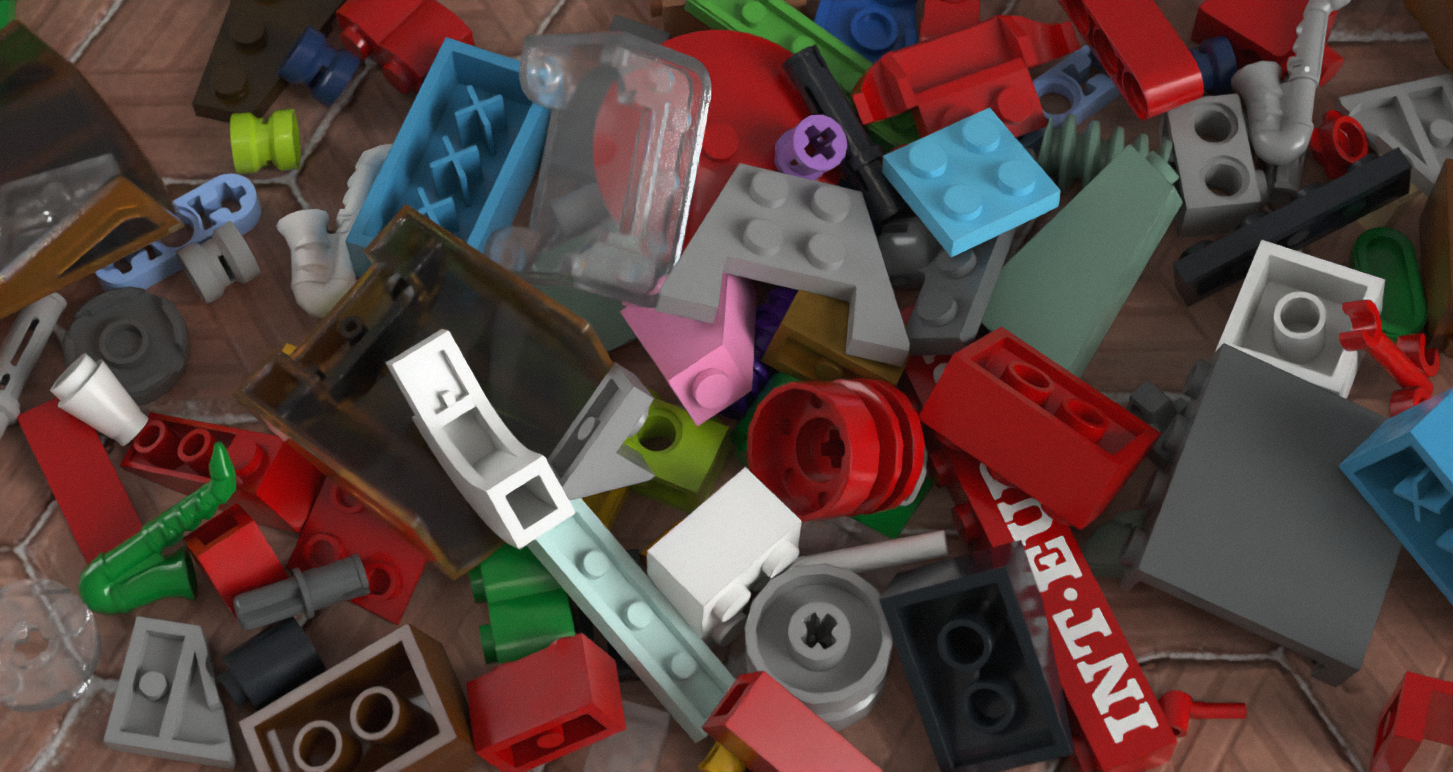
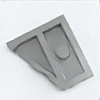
[1334,73,1453,197]
[103,616,236,769]

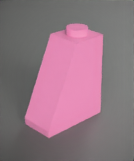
[620,273,757,427]

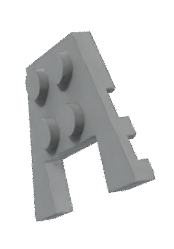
[655,163,910,367]

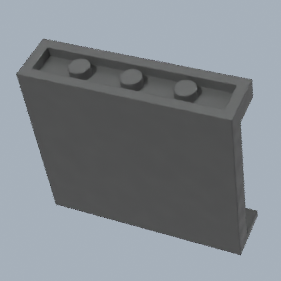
[1118,343,1402,687]

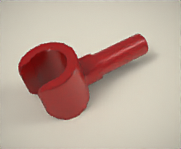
[1158,690,1247,738]

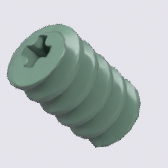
[1038,113,1173,193]

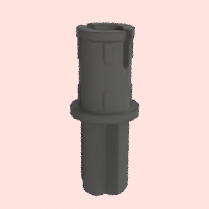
[233,553,370,630]

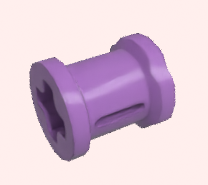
[774,115,847,180]

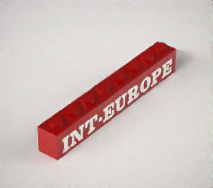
[896,304,1178,772]

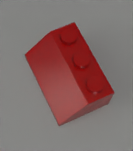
[919,326,1162,530]

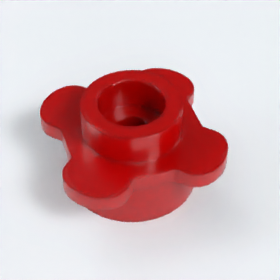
[1308,110,1368,181]

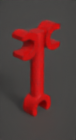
[1339,299,1440,417]

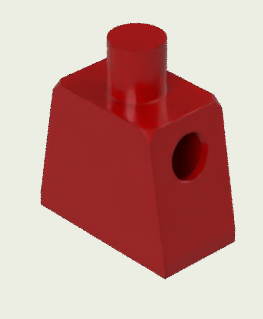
[1190,0,1344,87]

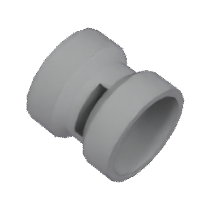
[175,221,261,305]

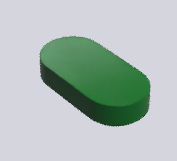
[1349,227,1428,344]

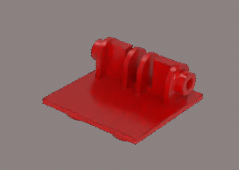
[286,451,454,625]

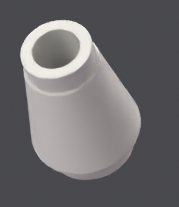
[50,353,148,446]

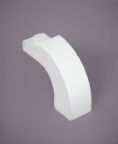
[386,329,576,549]

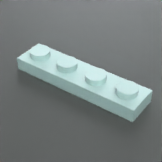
[526,498,736,743]

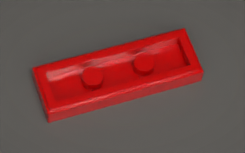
[17,397,143,565]

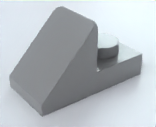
[547,363,655,501]

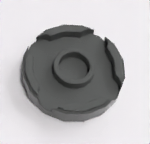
[62,286,191,406]

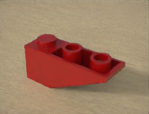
[120,412,327,533]

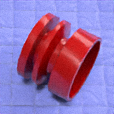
[746,377,925,522]

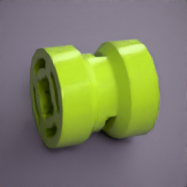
[230,109,301,175]

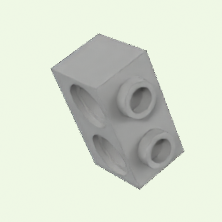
[1158,94,1267,238]

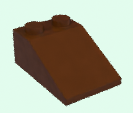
[239,623,484,772]

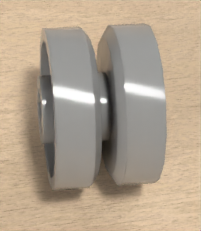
[745,564,893,731]

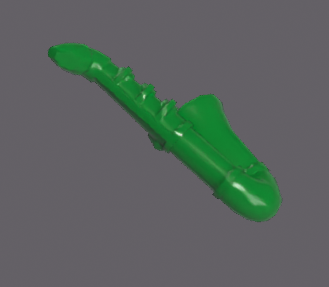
[77,441,236,616]

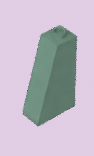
[981,144,1183,378]

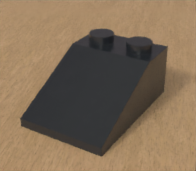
[879,540,1075,772]

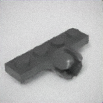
[877,149,1041,356]

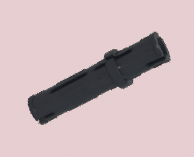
[782,45,911,227]

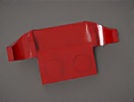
[850,15,1081,138]

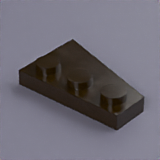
[192,0,348,123]

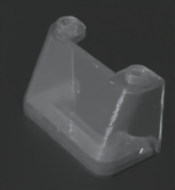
[477,31,712,308]

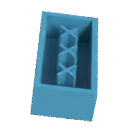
[345,37,564,315]
[1338,387,1453,605]

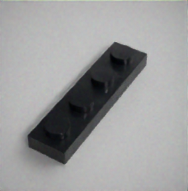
[1173,147,1412,307]

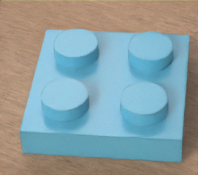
[882,107,1061,258]

